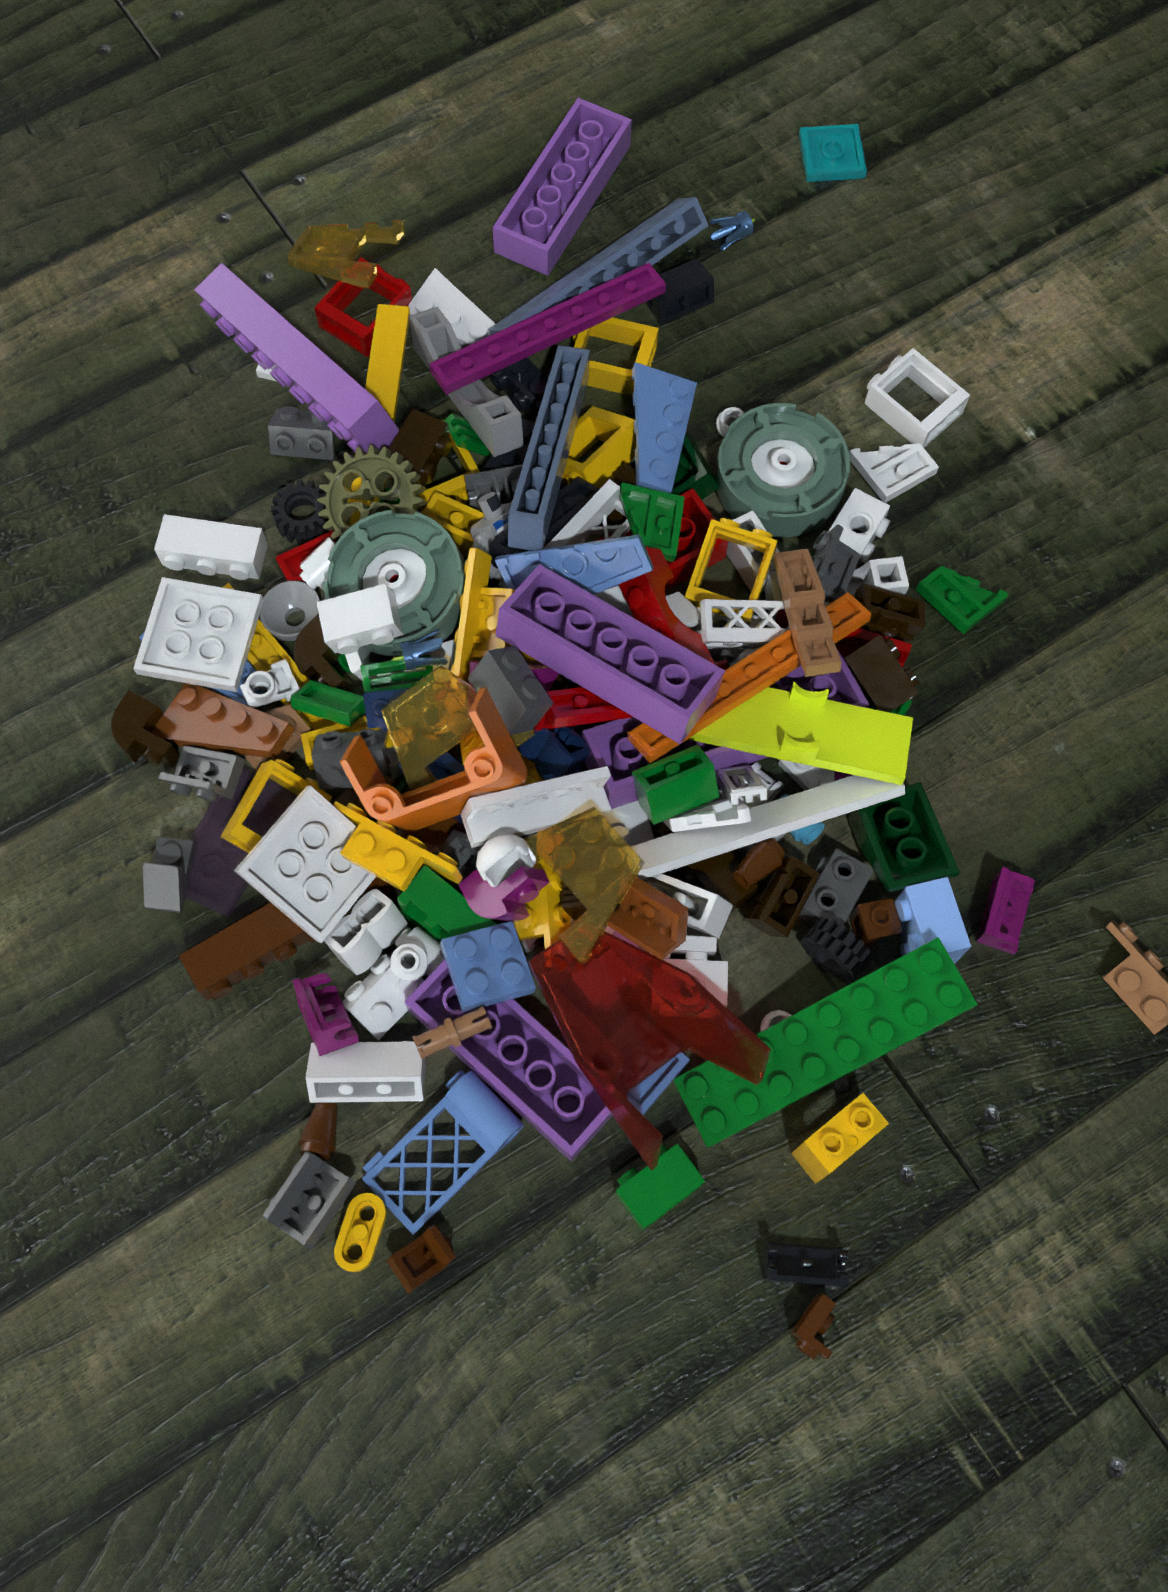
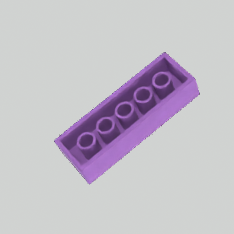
[493,98,632,276]
[495,564,725,744]
[404,960,623,1162]

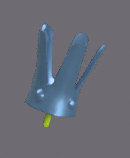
[710,211,755,252]
[392,629,448,671]

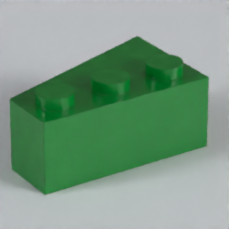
[397,865,502,943]

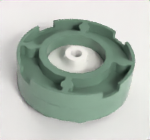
[715,403,850,537]
[324,510,466,657]

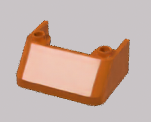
[340,687,528,831]

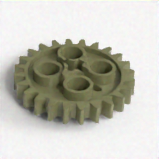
[317,445,427,542]

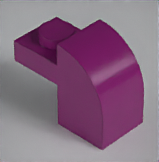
[458,866,549,922]

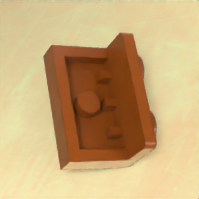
[606,873,689,959]

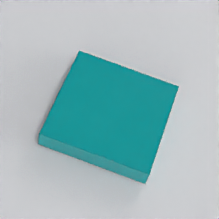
[799,124,867,182]

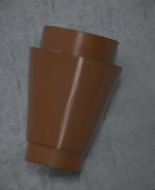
[733,838,785,889]
[298,1102,338,1161]

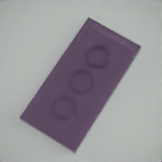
[185,769,297,918]

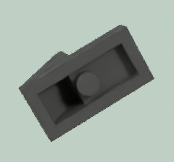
[143,837,196,913]

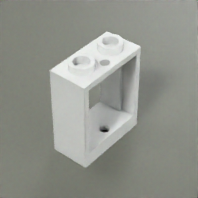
[864,348,970,448]

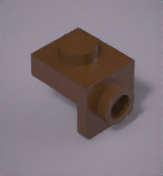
[387,1225,456,1294]

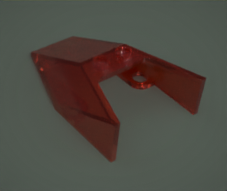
[529,922,771,1171]

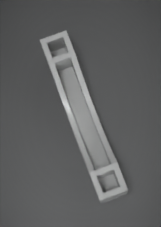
[409,307,524,457]

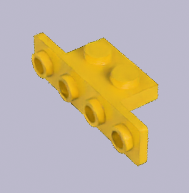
[450,548,515,694]
[333,801,463,892]
[513,828,574,973]

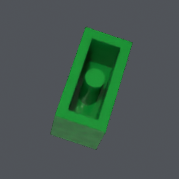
[632,744,720,825]
[615,1143,706,1231]

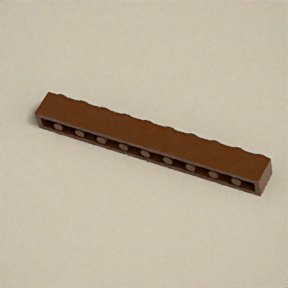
[179,817,467,1000]

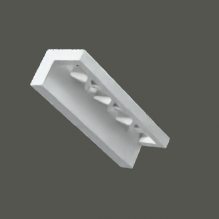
[544,479,631,549]
[697,599,830,648]
[461,766,611,848]

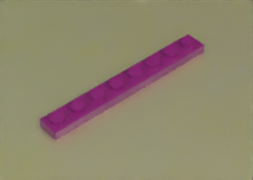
[430,263,666,395]

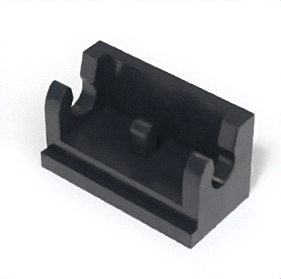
[646,258,714,326]
[764,1242,849,1288]

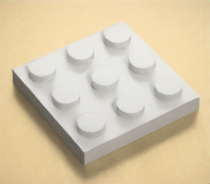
[133,577,264,692]
[234,786,376,943]

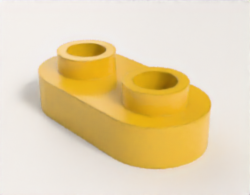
[334,1193,387,1272]

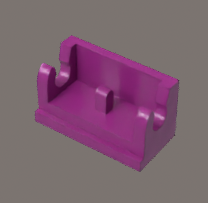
[976,867,1035,955]
[292,973,359,1056]

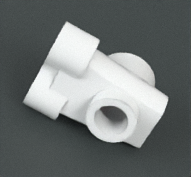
[240,659,300,708]

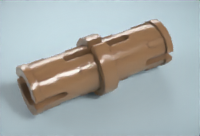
[412,1006,492,1060]

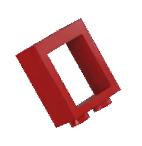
[314,257,412,357]

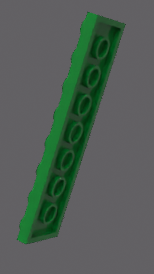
[673,937,978,1148]

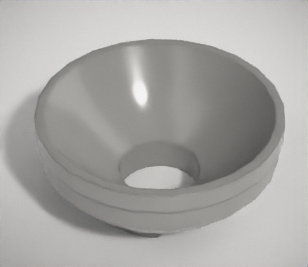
[260,581,320,641]

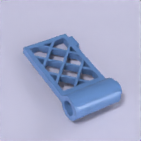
[362,1070,524,1235]

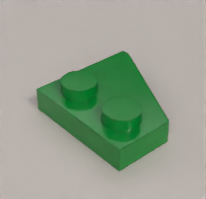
[619,483,685,562]
[915,566,1009,635]

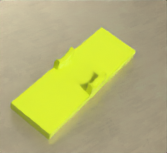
[689,682,913,785]

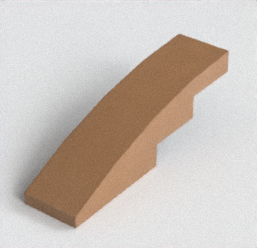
[773,548,842,677]

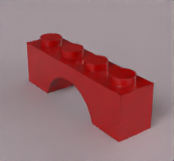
[619,547,715,664]

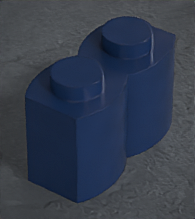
[512,727,590,780]

